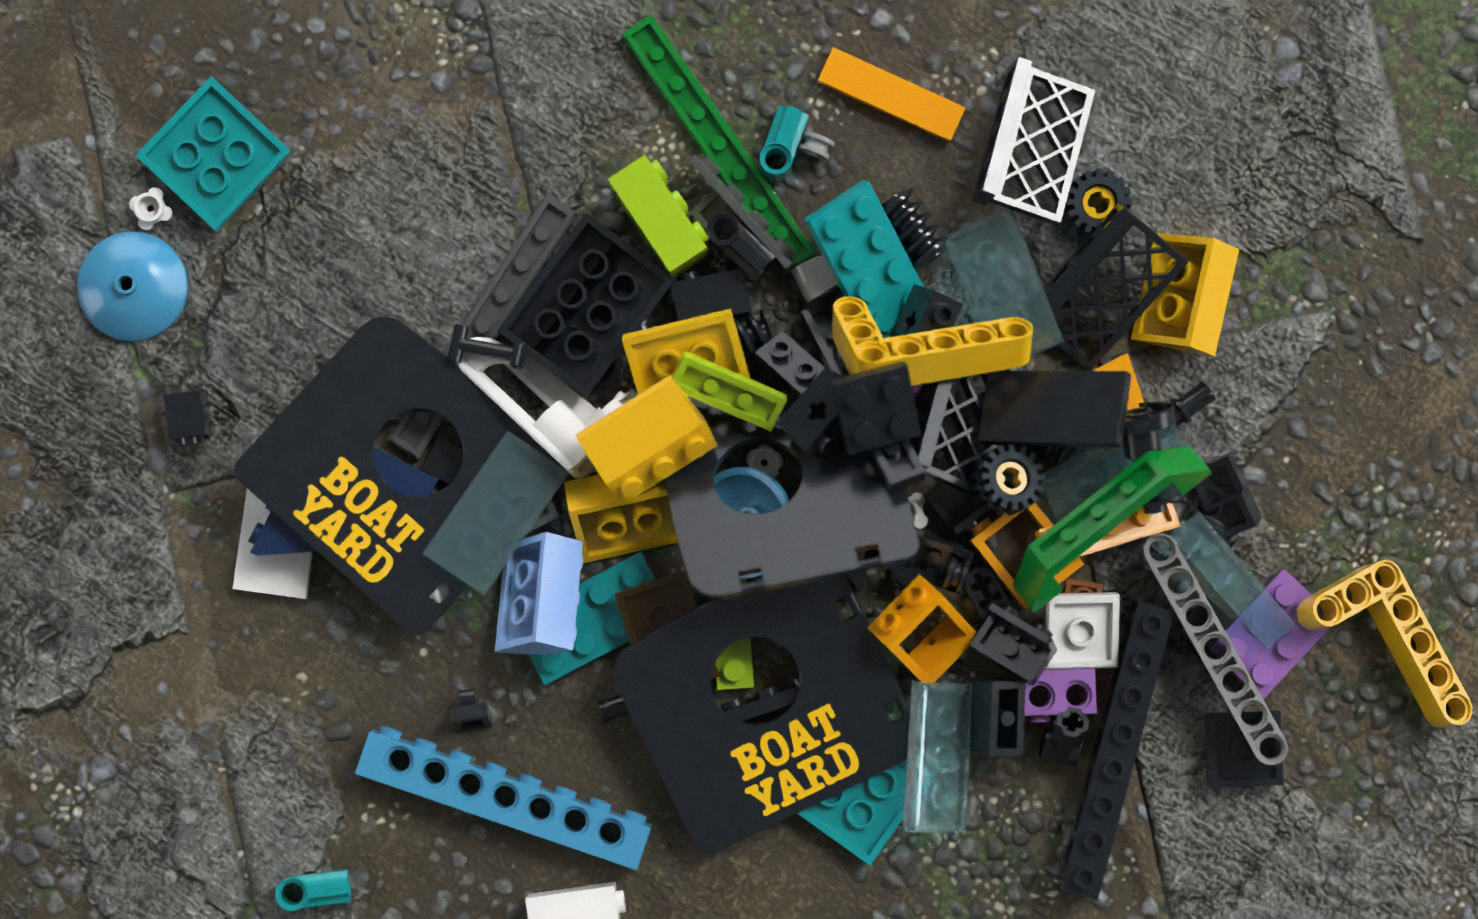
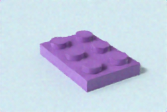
[1207,569,1330,699]

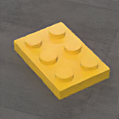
[622,309,750,395]

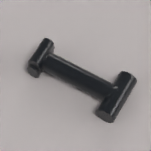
[447,324,527,369]

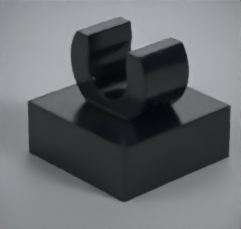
[449,688,493,733]

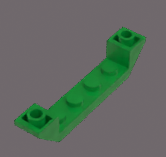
[1013,446,1212,613]

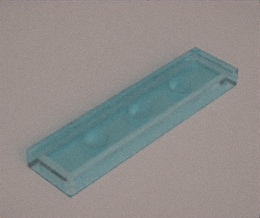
[1170,512,1296,649]

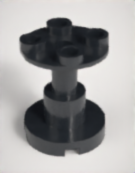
[1123,401,1189,514]

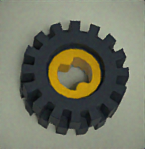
[1064,169,1133,237]
[971,444,1045,516]

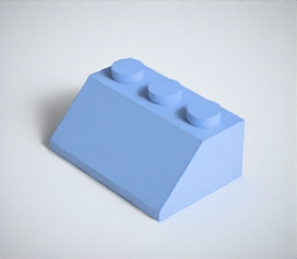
[495,532,583,655]

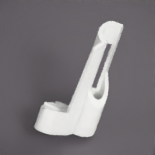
[455,337,638,478]

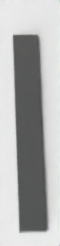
[388,194,578,460]

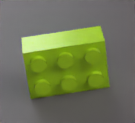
[608,155,710,278]

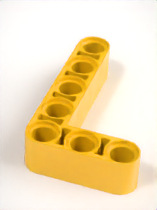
[832,296,1033,386]
[1297,560,1472,728]

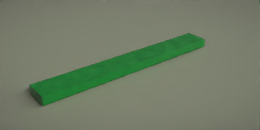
[621,14,817,275]

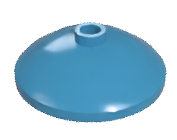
[77,232,188,341]
[714,467,789,578]

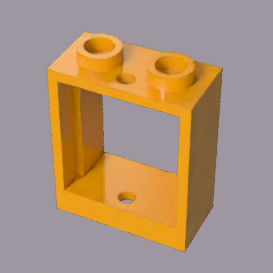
[968,503,1084,610]
[867,574,977,689]

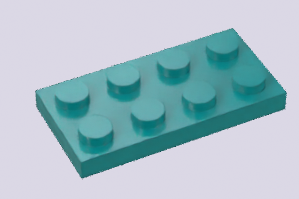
[803,180,924,339]
[528,552,656,686]

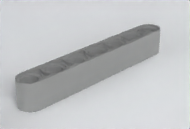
[1143,533,1288,765]

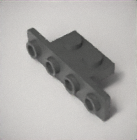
[688,154,796,269]

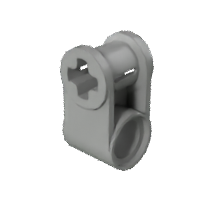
[790,255,839,304]

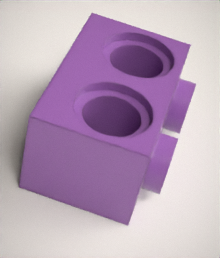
[1017,668,1097,722]

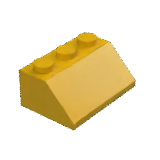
[1131,233,1239,356]
[575,375,718,505]
[564,474,678,564]

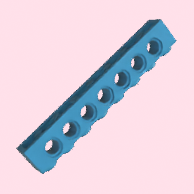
[355,726,652,870]

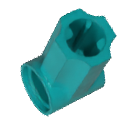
[759,105,809,182]
[275,869,352,911]

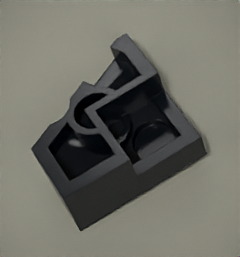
[1185,452,1262,539]

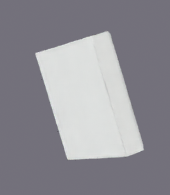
[1043,592,1120,669]

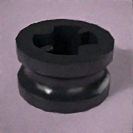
[942,556,970,593]

